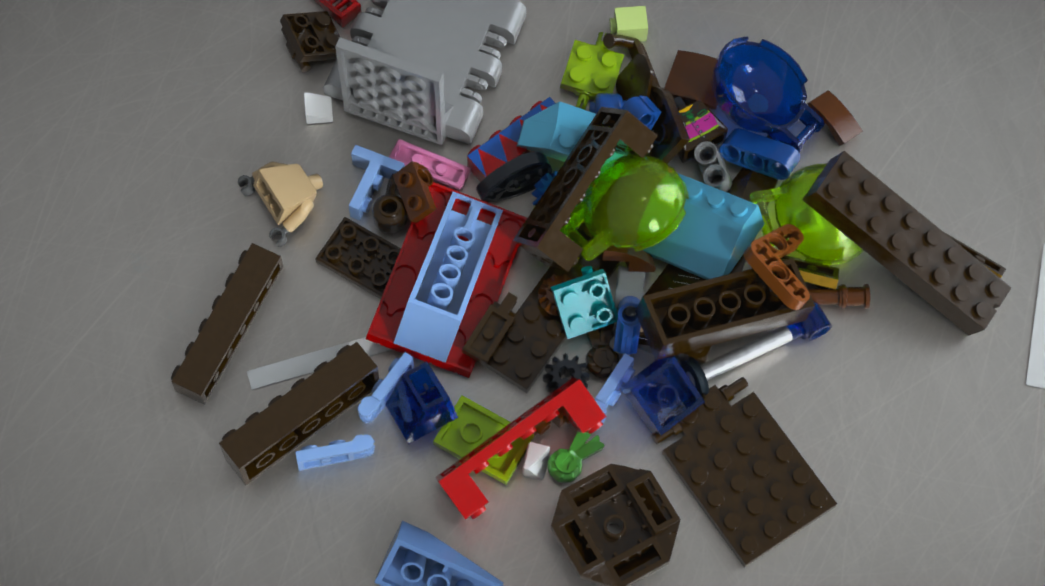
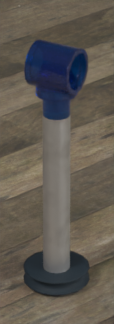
[680,303,832,398]

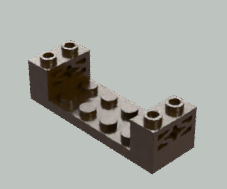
[513,107,657,272]

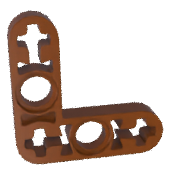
[744,224,810,310]

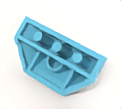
[517,102,623,178]

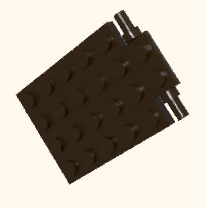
[651,377,837,568]

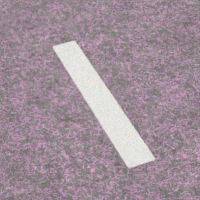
[1026,244,1045,389]
[247,337,392,390]

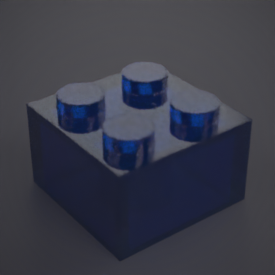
[620,356,705,435]

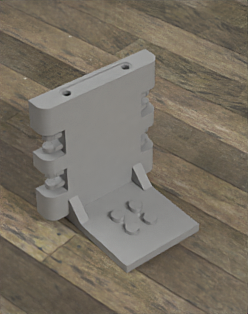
[323,0,527,145]

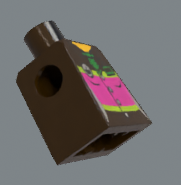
[674,97,728,163]

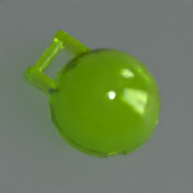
[560,155,689,261]
[749,163,864,266]

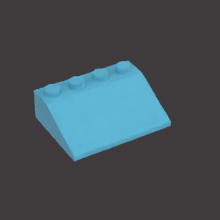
[632,170,764,280]

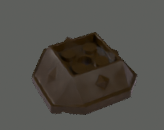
[551,464,681,586]

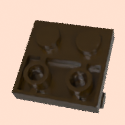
[280,11,341,73]

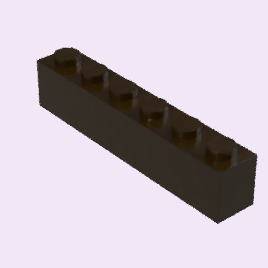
[171,243,284,405]

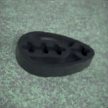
[476,152,552,203]

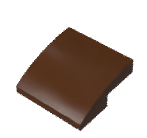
[664,50,731,110]

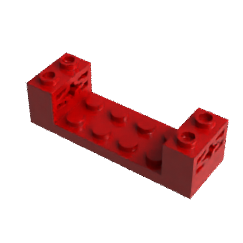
[435,378,607,519]

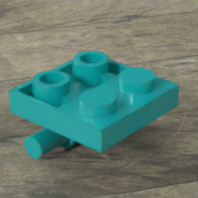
[551,266,618,339]

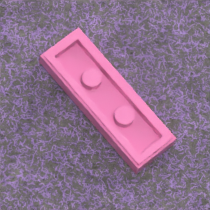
[389,139,471,192]

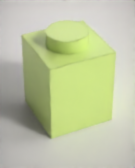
[609,6,648,41]

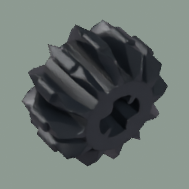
[543,353,590,392]

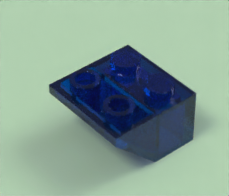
[385,361,458,445]

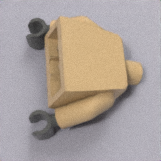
[238,161,323,247]

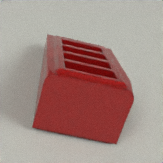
[314,0,362,28]

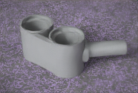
[694,141,732,192]
[614,265,646,316]

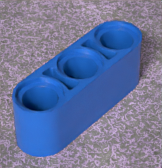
[719,128,801,180]

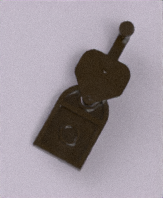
[603,33,690,172]

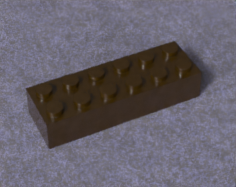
[635,258,815,360]
[219,342,379,485]

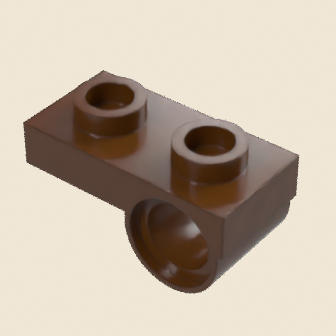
[393,161,436,223]

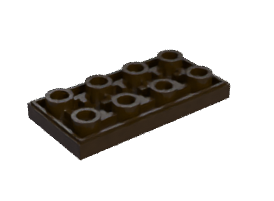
[315,217,401,299]

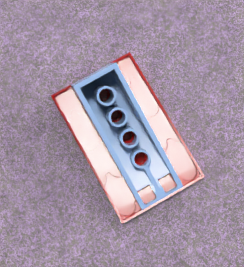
[366,182,527,378]

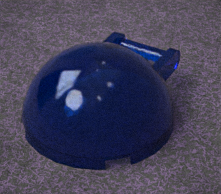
[712,37,824,153]

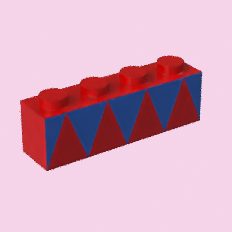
[467,97,556,182]

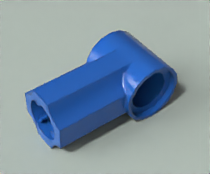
[613,296,641,355]

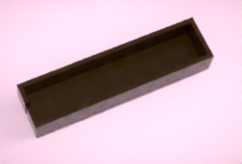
[802,151,1011,336]

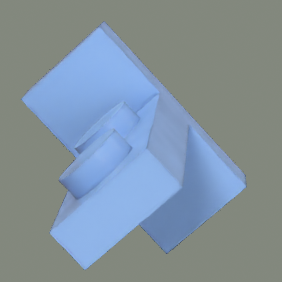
[349,145,405,221]

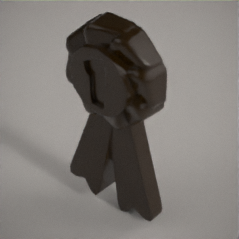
[585,323,619,377]

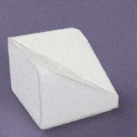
[522,442,550,481]

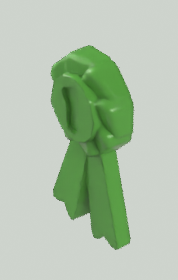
[548,432,605,483]

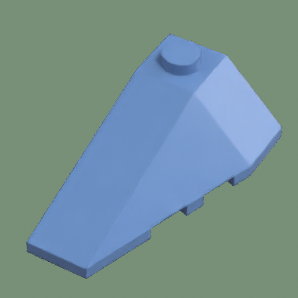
[374,521,503,586]

